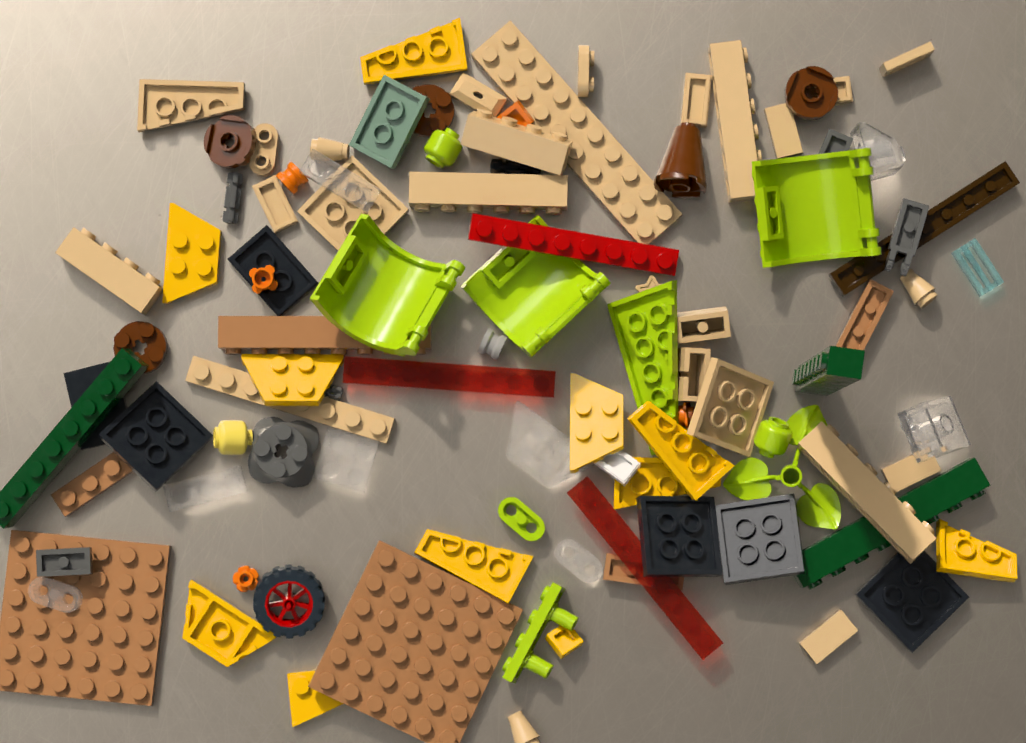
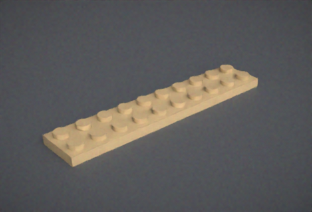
[471,20,683,244]

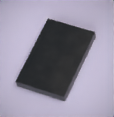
[228,225,319,316]
[63,362,127,450]

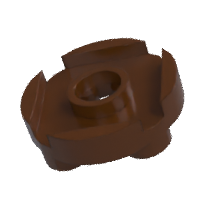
[784,66,838,120]
[412,84,455,138]
[204,115,256,169]
[113,321,168,374]

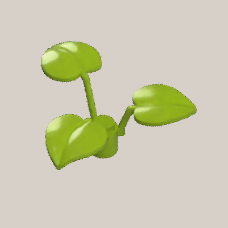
[723,405,841,530]

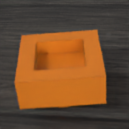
[497,100,534,127]

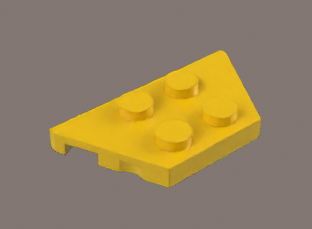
[162,203,222,304]
[241,354,344,406]
[570,373,624,473]
[183,579,277,667]

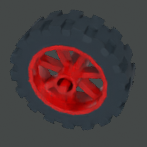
[253,564,325,639]

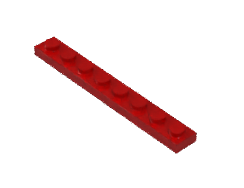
[467,213,679,276]

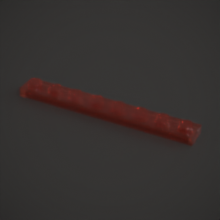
[342,356,556,398]
[567,476,723,660]

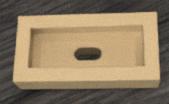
[449,72,508,118]

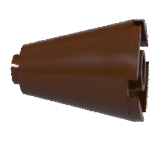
[654,122,707,199]

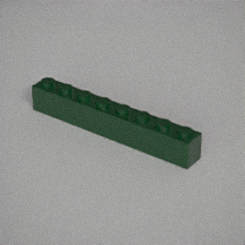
[792,346,865,396]
[0,348,149,529]
[793,457,991,590]

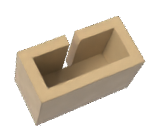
[678,347,711,402]

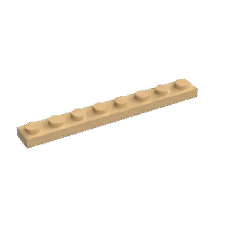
[185,356,395,444]

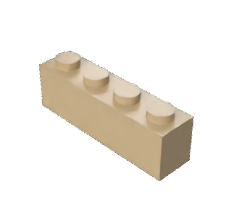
[461,109,573,175]
[55,227,163,316]

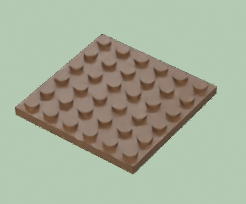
[0,530,171,706]
[308,540,523,743]

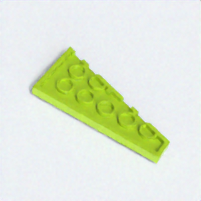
[607,280,678,456]

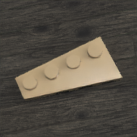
[137,79,245,133]

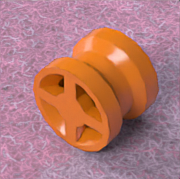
[276,162,309,195]

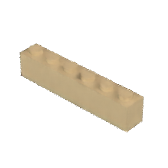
[707,40,762,203]
[409,172,568,215]
[797,421,936,564]

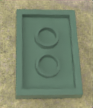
[349,75,430,169]

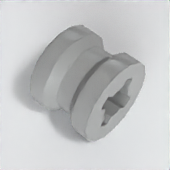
[478,328,508,361]

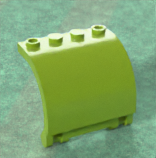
[752,148,882,268]
[310,214,465,357]
[460,215,611,357]

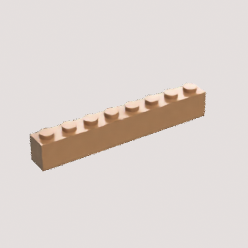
[218,316,432,355]

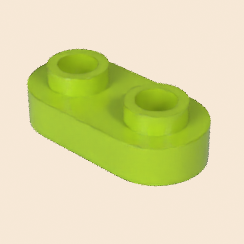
[498,497,545,541]

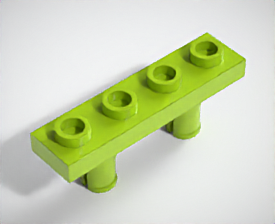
[502,582,579,683]

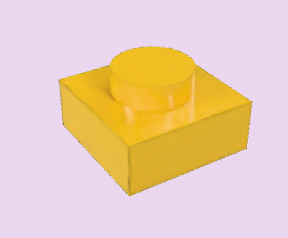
[545,626,584,659]

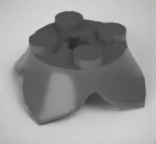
[248,417,319,488]

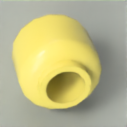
[213,420,253,455]

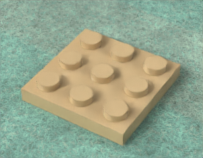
[297,155,409,251]
[687,357,774,457]

